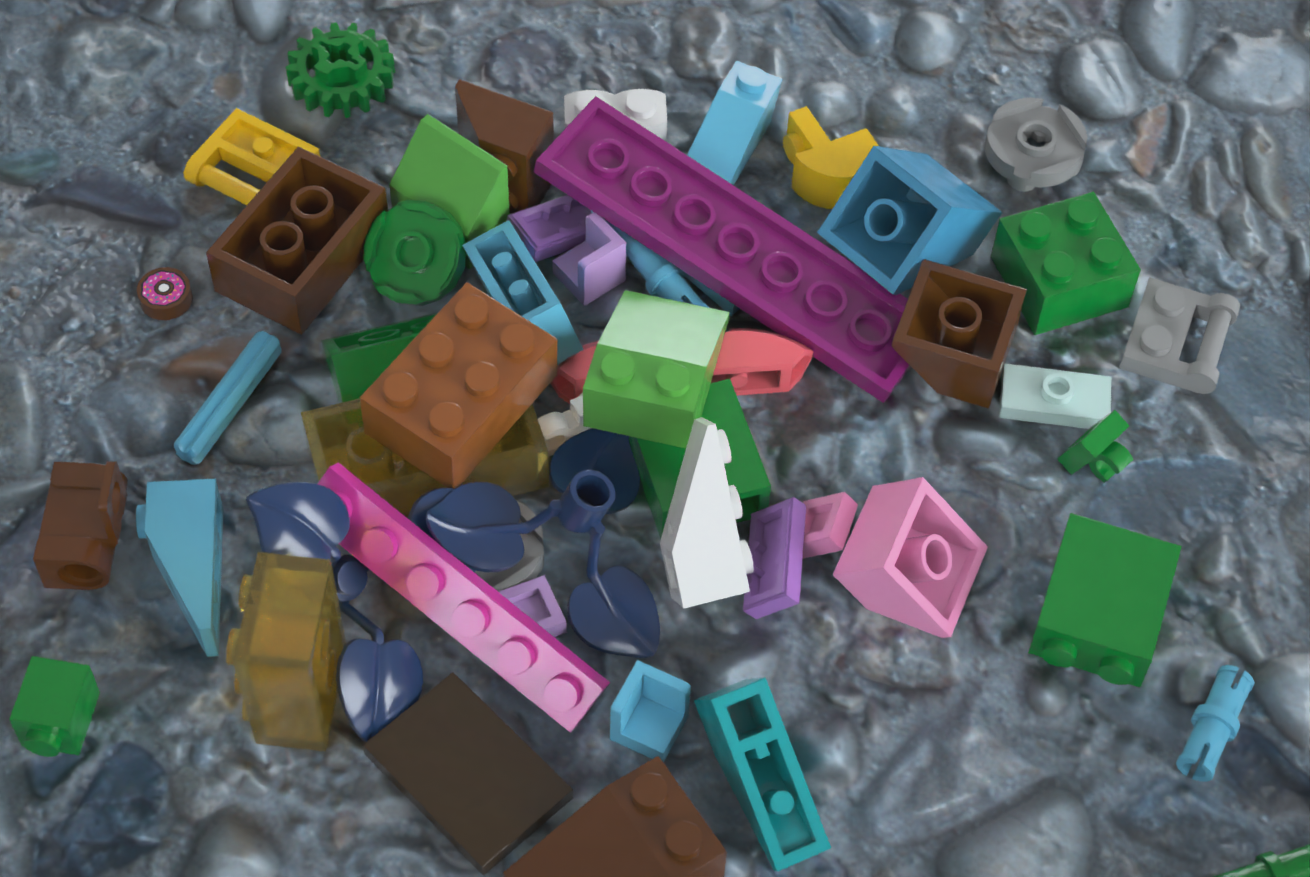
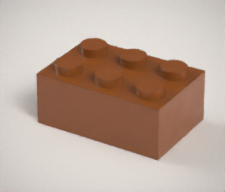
[360,282,558,489]

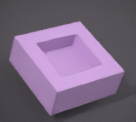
[499,575,567,637]

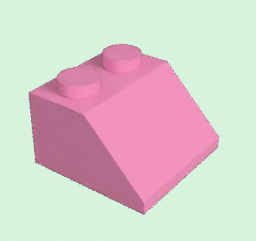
[833,477,988,638]

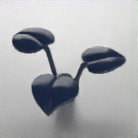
[426,428,660,658]
[246,482,476,742]

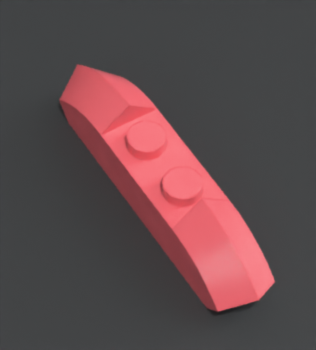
[551,328,813,404]

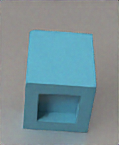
[610,660,691,763]

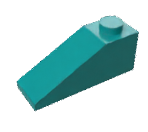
[694,677,831,872]

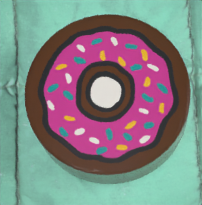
[137,267,193,320]

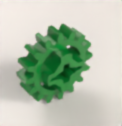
[286,22,395,118]

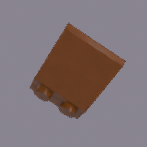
[503,756,727,877]

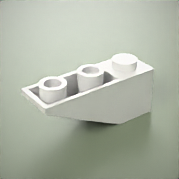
[660,417,754,608]

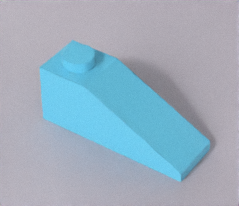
[687,61,783,185]
[136,479,223,657]

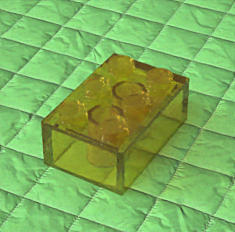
[226,552,346,751]

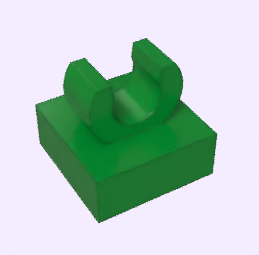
[1057,410,1134,483]

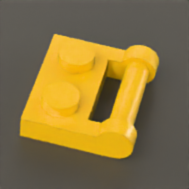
[184,108,320,205]

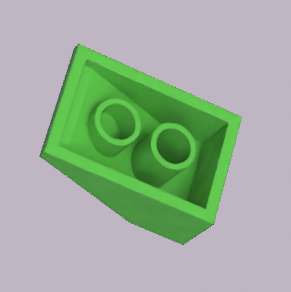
[583,290,730,448]

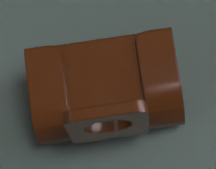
[33,461,128,590]

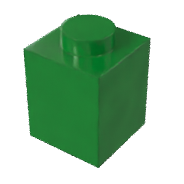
[9,656,100,757]

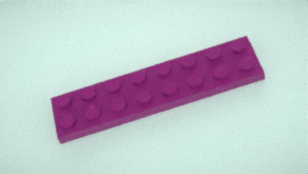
[534,96,911,403]

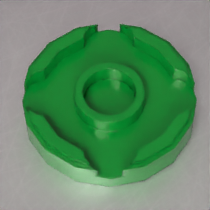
[363,200,467,306]

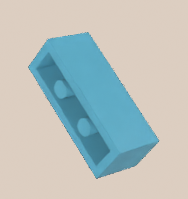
[463,220,584,365]

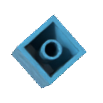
[817,146,1002,295]

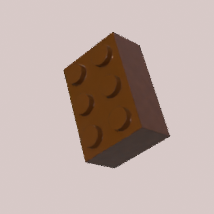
[206,146,388,335]

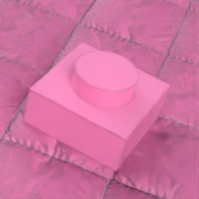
[803,492,858,559]

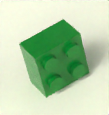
[991,191,1141,335]

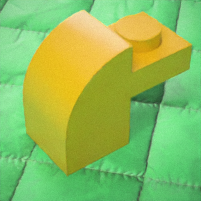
[783,106,880,209]

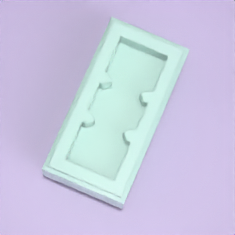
[999,363,1112,429]

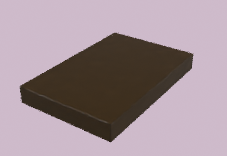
[363,672,573,876]

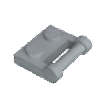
[1119,277,1240,394]

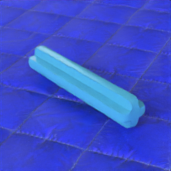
[174,331,282,465]

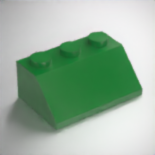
[321,312,438,424]

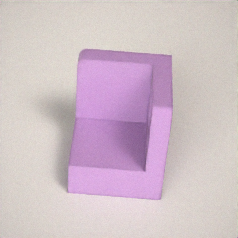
[552,212,626,306]

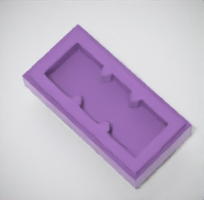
[506,195,591,262]
[743,497,806,619]

